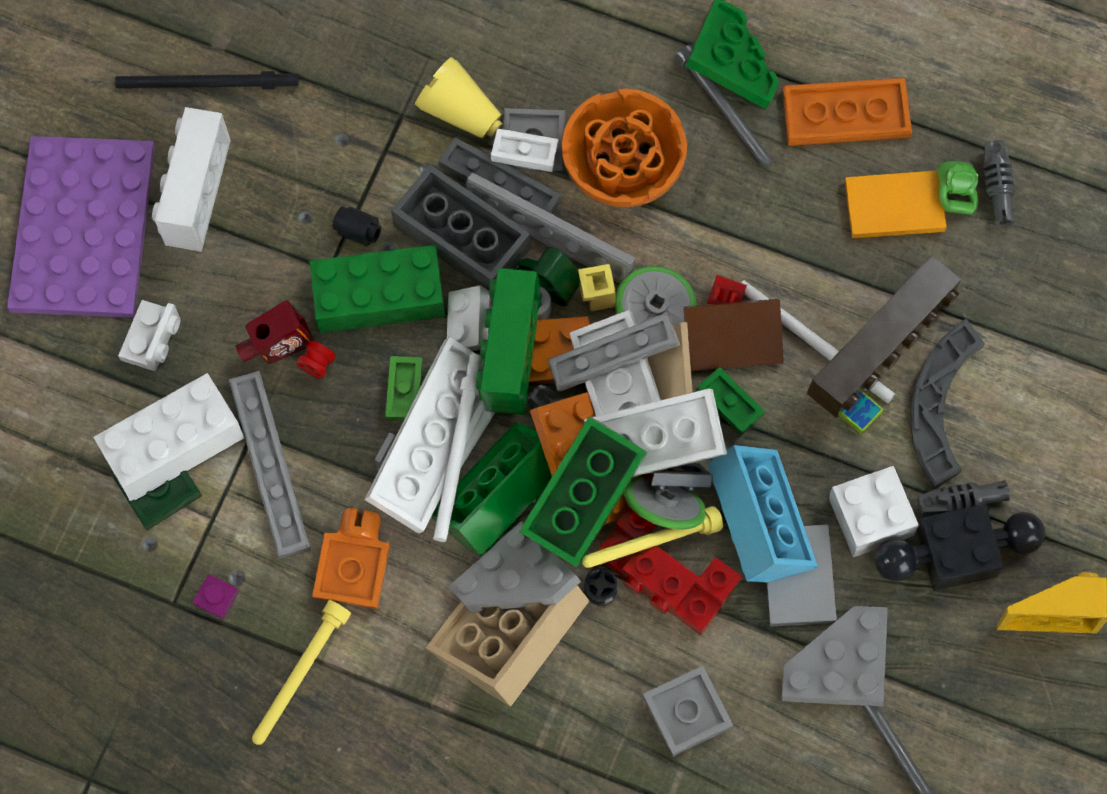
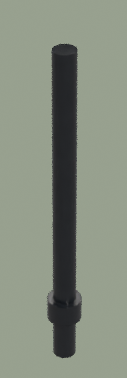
[115,71,299,90]

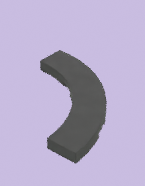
[910,319,985,490]

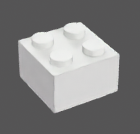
[829,466,919,557]

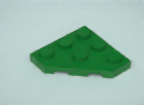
[685,0,779,109]

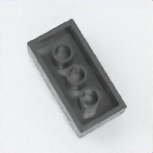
[391,164,531,291]

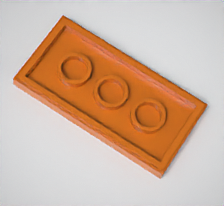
[782,78,912,146]

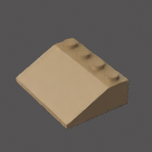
[426,585,589,707]

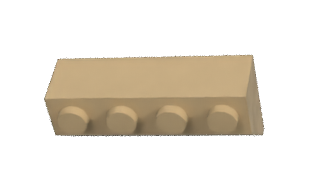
[647,322,694,463]

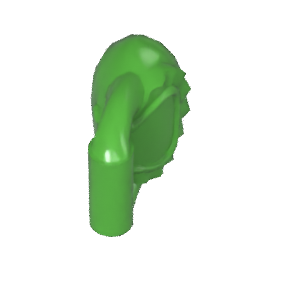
[937,161,979,215]

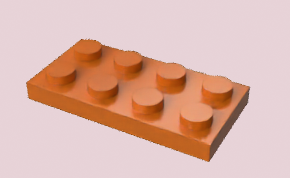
[530,392,628,524]

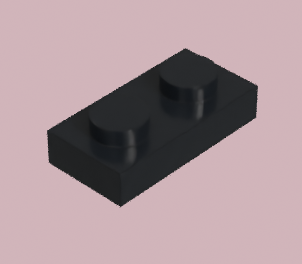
[641,463,713,491]

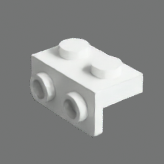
[447,285,493,351]

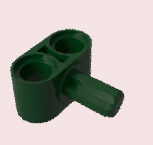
[517,247,580,307]

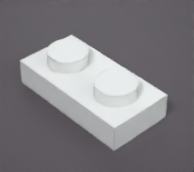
[491,128,558,172]

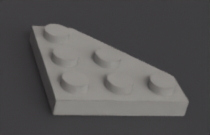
[448,521,581,612]
[782,606,888,706]

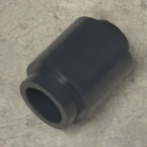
[332,206,381,246]

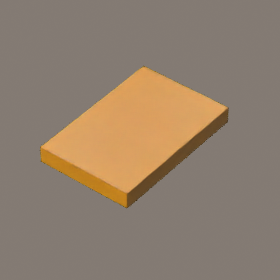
[844,171,947,239]

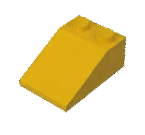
[997,572,1107,634]

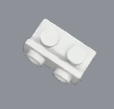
[118,300,180,372]

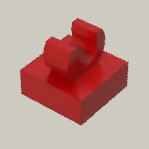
[707,274,747,304]

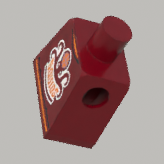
[235,299,315,364]

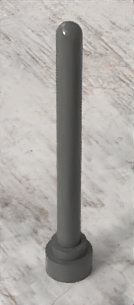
[674,44,771,167]
[862,705,934,794]

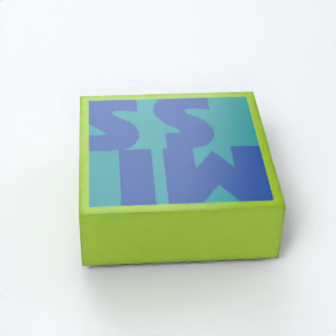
[839,391,884,435]

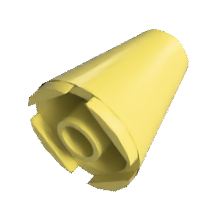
[415,57,503,139]

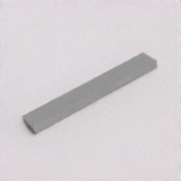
[465,172,636,283]
[229,371,311,559]

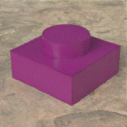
[192,574,239,620]

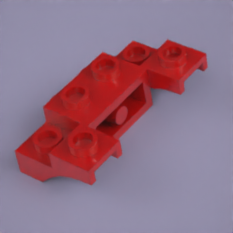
[597,506,742,636]

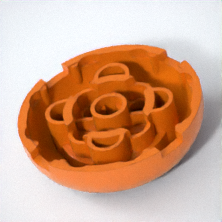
[562,89,687,208]

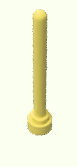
[582,506,723,568]
[252,600,351,745]

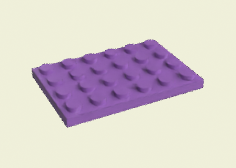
[7,136,155,318]

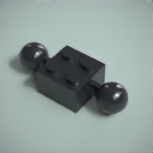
[875,504,1046,591]

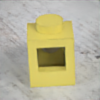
[578,264,616,312]

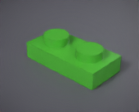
[385,356,423,422]

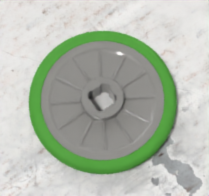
[615,266,697,325]
[624,476,706,529]

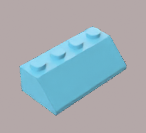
[707,445,818,582]

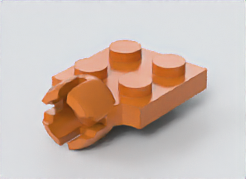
[529,316,590,385]
[312,508,391,609]

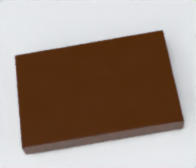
[683,299,784,371]

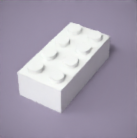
[152,107,231,252]
[93,373,244,501]

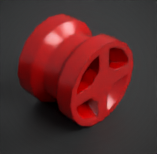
[296,340,336,379]

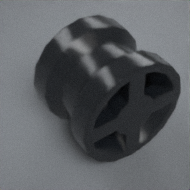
[585,568,617,606]

